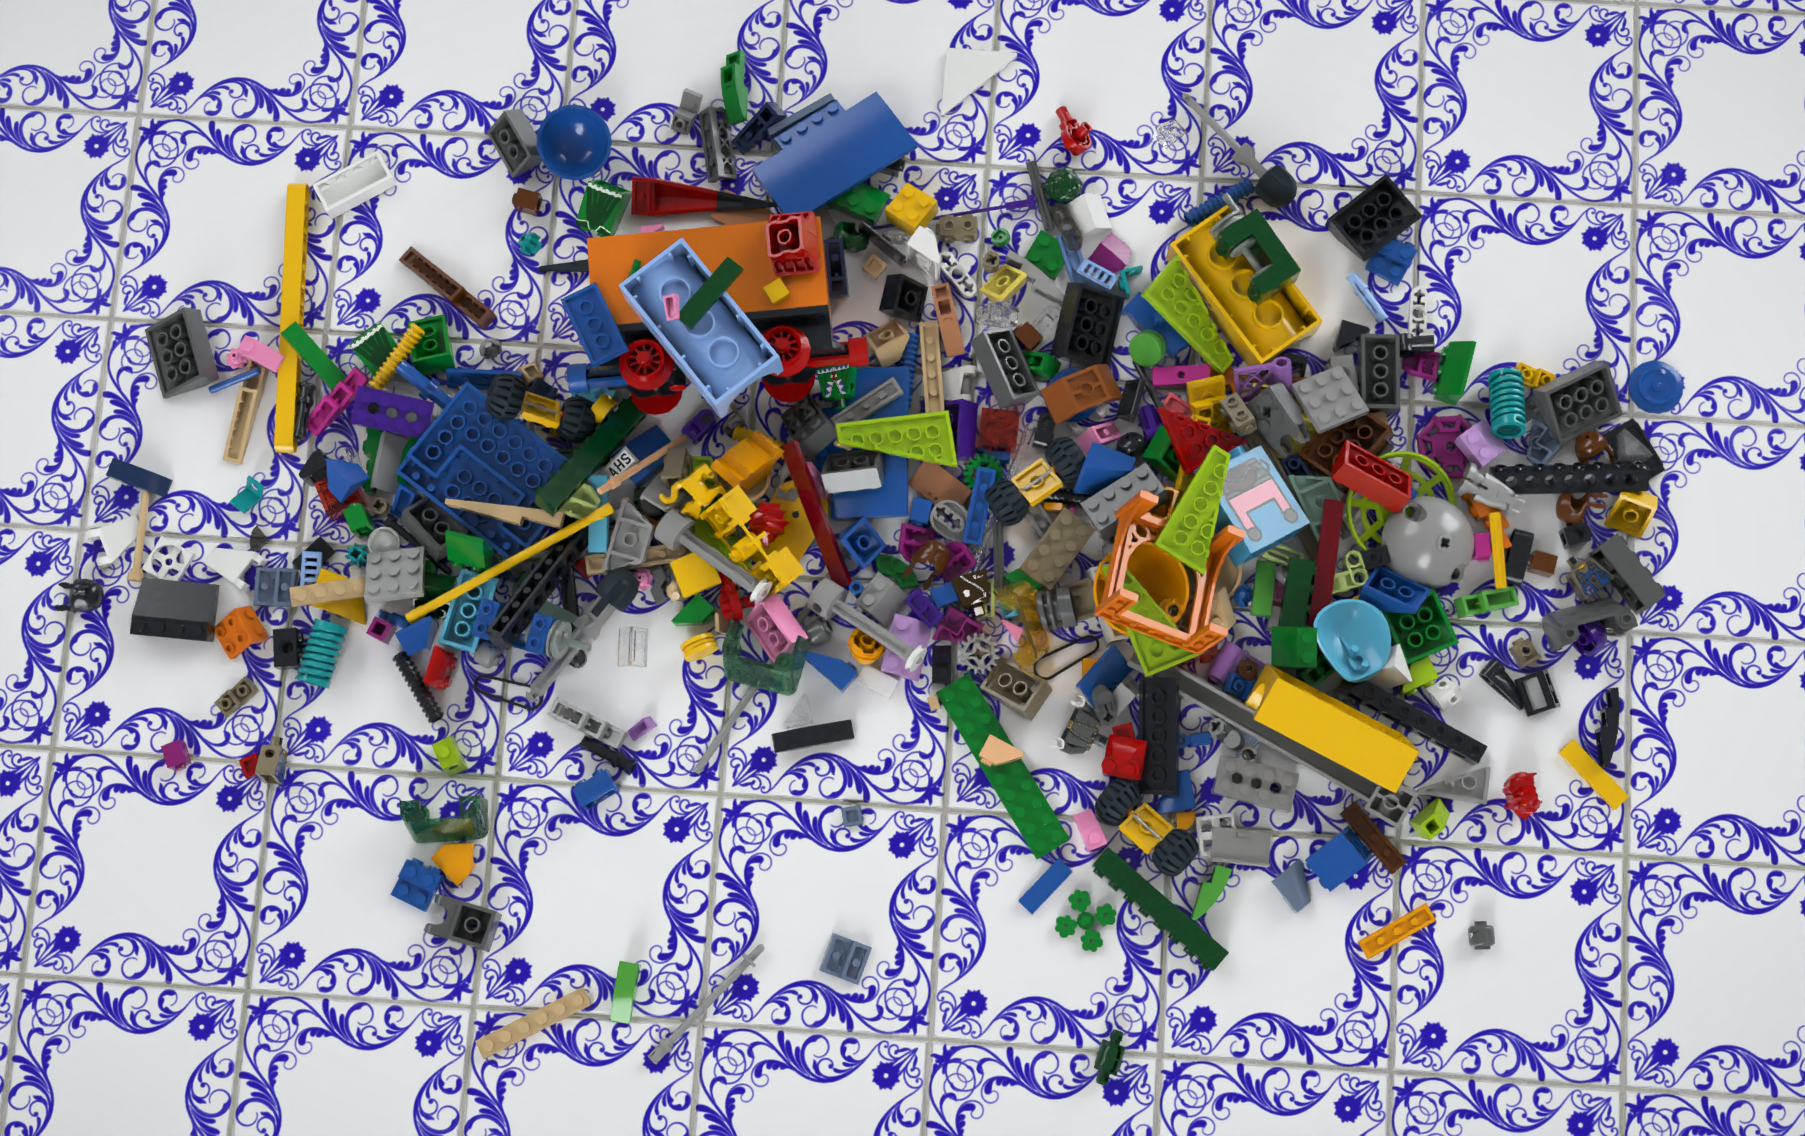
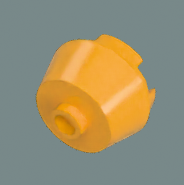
[848,628,886,665]

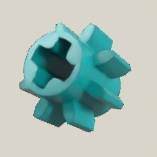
[518,232,542,255]
[345,543,369,568]

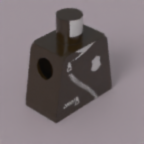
[951,569,990,617]

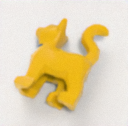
[659,462,727,520]

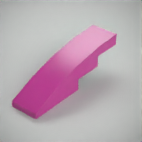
[307,367,371,437]

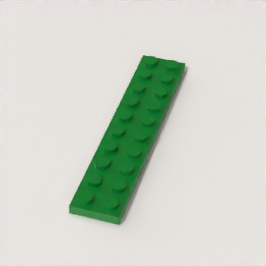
[936,673,1070,860]

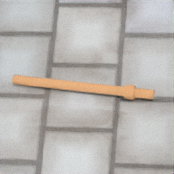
[597,434,687,495]

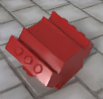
[765,211,821,277]

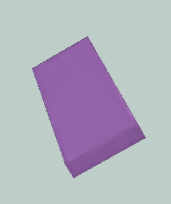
[627,716,657,741]

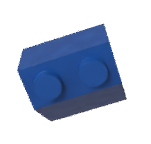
[572,768,620,811]

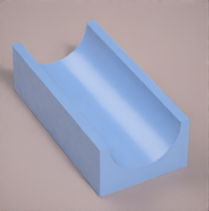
[618,238,784,418]

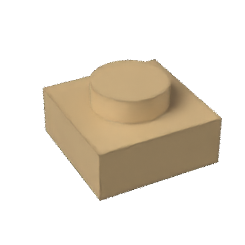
[862,254,888,281]

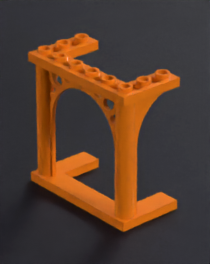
[1094,490,1246,655]

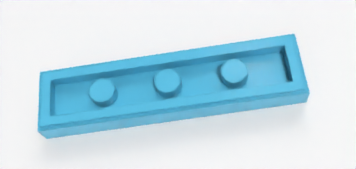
[588,475,610,553]

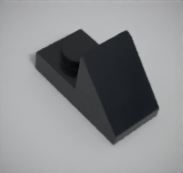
[932,645,951,684]

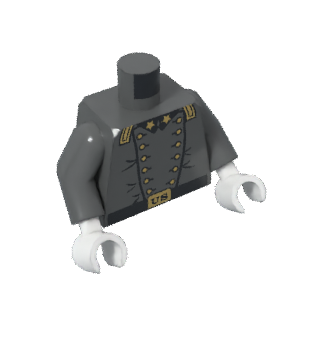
[1051,694,1108,755]

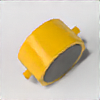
[591,393,618,424]

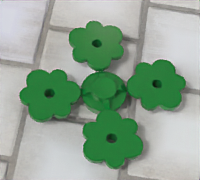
[1055,890,1116,952]

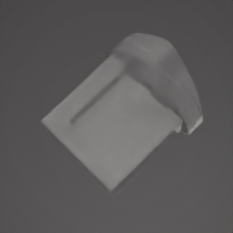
[343,447,363,469]

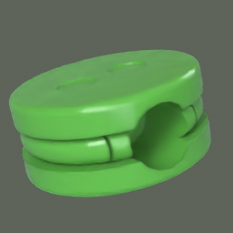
[1129,329,1167,367]

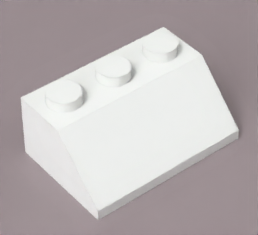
[907,225,940,281]

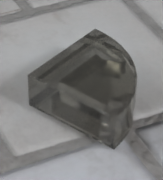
[250,526,270,552]

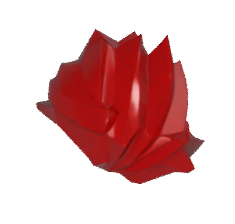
[749,501,790,547]
[1502,772,1542,821]

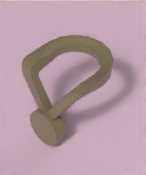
[722,403,745,434]

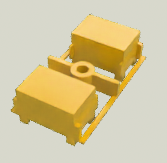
[698,485,805,596]

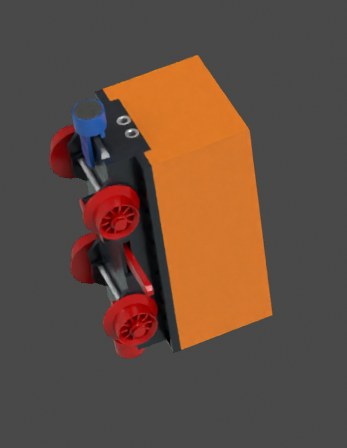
[566,216,869,415]

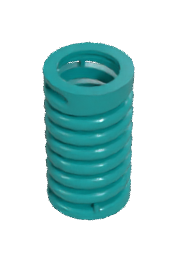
[1488,368,1527,439]
[295,619,348,689]

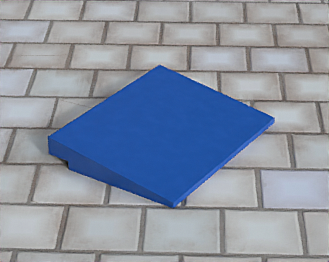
[395,381,569,567]

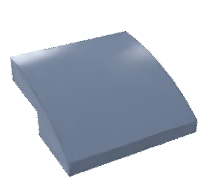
[253,567,296,607]
[819,933,872,985]

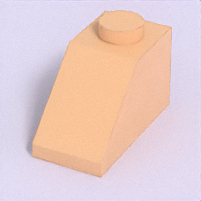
[979,734,1024,767]

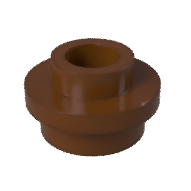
[1238,660,1258,679]

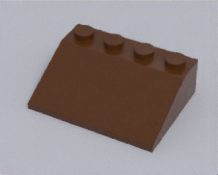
[1298,412,1393,494]

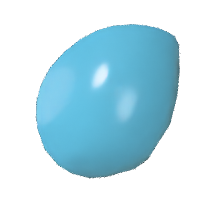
[1314,599,1391,683]

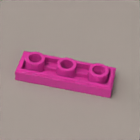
[1152,364,1210,387]

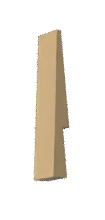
[223,360,269,464]
[445,498,566,529]

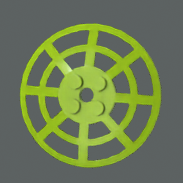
[1346,451,1457,551]

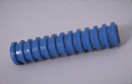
[1184,178,1254,227]
[900,332,920,408]

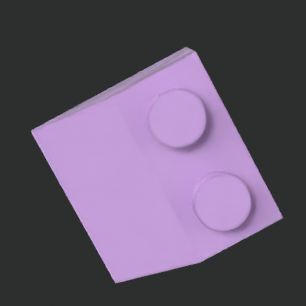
[1454,419,1508,471]

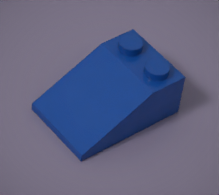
[611,425,677,488]
[1358,566,1431,614]

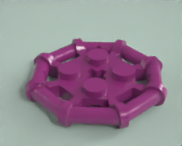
[1415,414,1473,479]

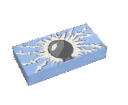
[1236,733,1261,762]

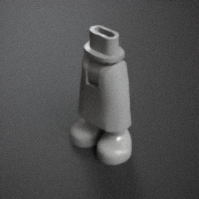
[1454,462,1525,514]

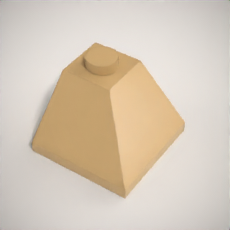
[863,319,910,367]

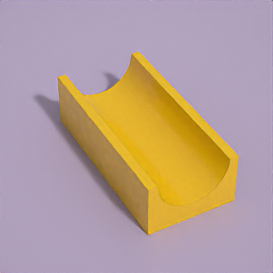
[1166,205,1323,374]
[1244,663,1419,793]

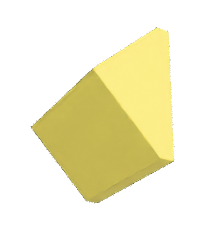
[979,264,1027,309]

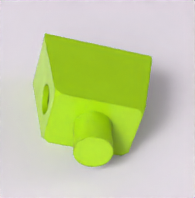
[432,735,468,777]

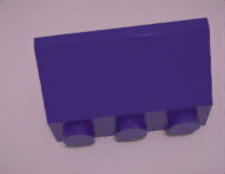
[944,399,978,461]

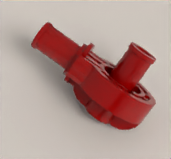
[1055,106,1092,156]
[718,572,754,622]

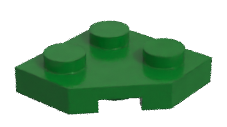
[1025,230,1064,281]

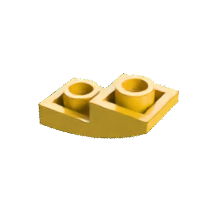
[1515,362,1556,389]

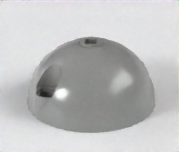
[1381,496,1474,590]

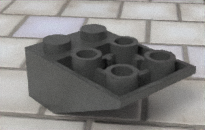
[780,393,837,459]

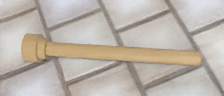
[127,491,150,582]

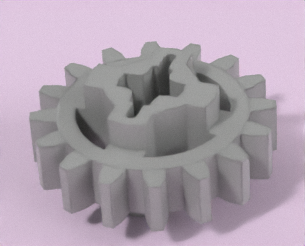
[958,632,1000,674]

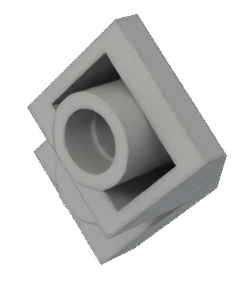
[671,88,703,135]

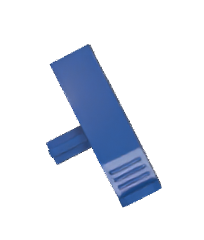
[1121,292,1190,359]

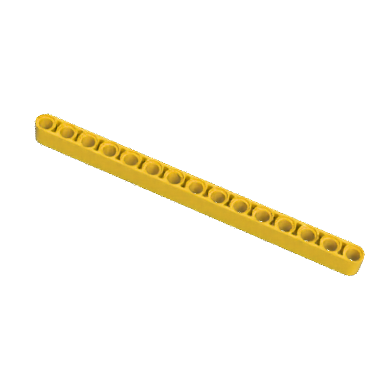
[274,183,310,453]

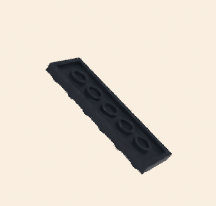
[1139,677,1179,796]

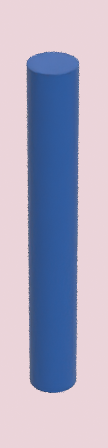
[208,367,261,394]

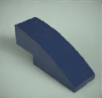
[106,458,173,498]

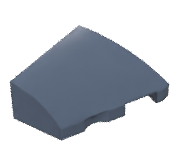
[1526,419,1565,466]
[1271,858,1311,913]

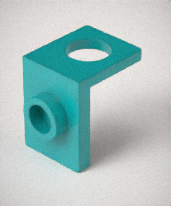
[1118,265,1143,299]
[230,475,264,514]

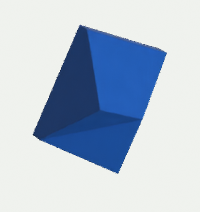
[395,616,440,656]

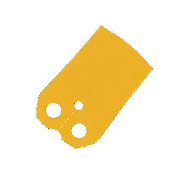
[749,480,828,563]

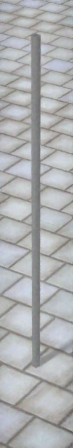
[693,519,873,775]

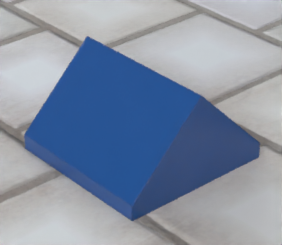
[839,516,887,570]

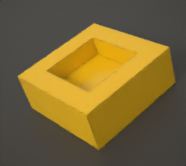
[763,277,790,306]

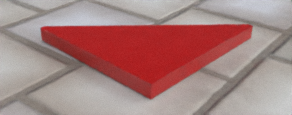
[1157,407,1248,475]

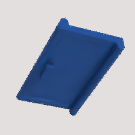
[1076,645,1133,710]

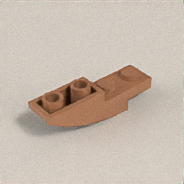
[930,282,966,358]

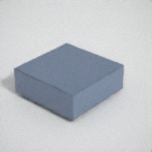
[841,805,863,828]

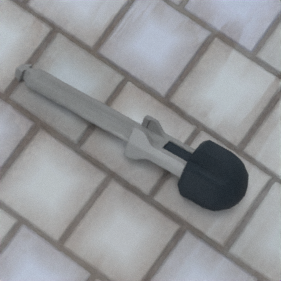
[1182,93,1297,208]
[526,568,639,703]

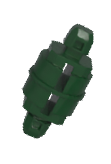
[1094,1029,1126,1086]

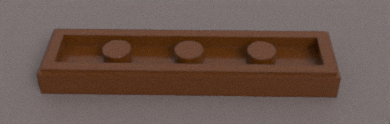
[1339,801,1407,875]

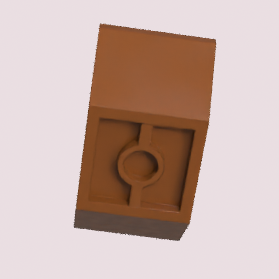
[1040,364,1123,425]

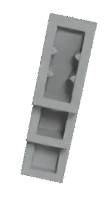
[1006,250,1064,307]
[548,698,628,750]

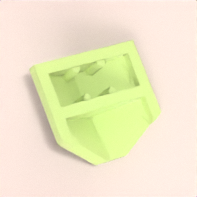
[559,483,601,519]

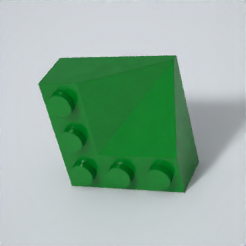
[1381,590,1459,666]

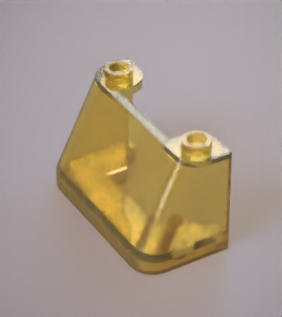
[993,581,1050,669]

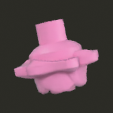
[226,348,248,369]
[633,568,654,591]

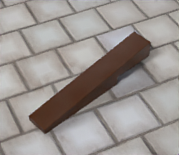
[399,247,497,331]

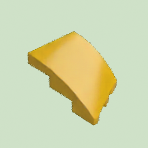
[1186,375,1233,434]
[309,568,367,625]

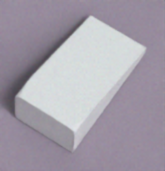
[856,665,899,700]

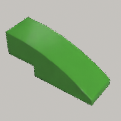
[1250,560,1276,618]
[1453,586,1519,619]
[1191,865,1232,921]
[610,961,641,1024]

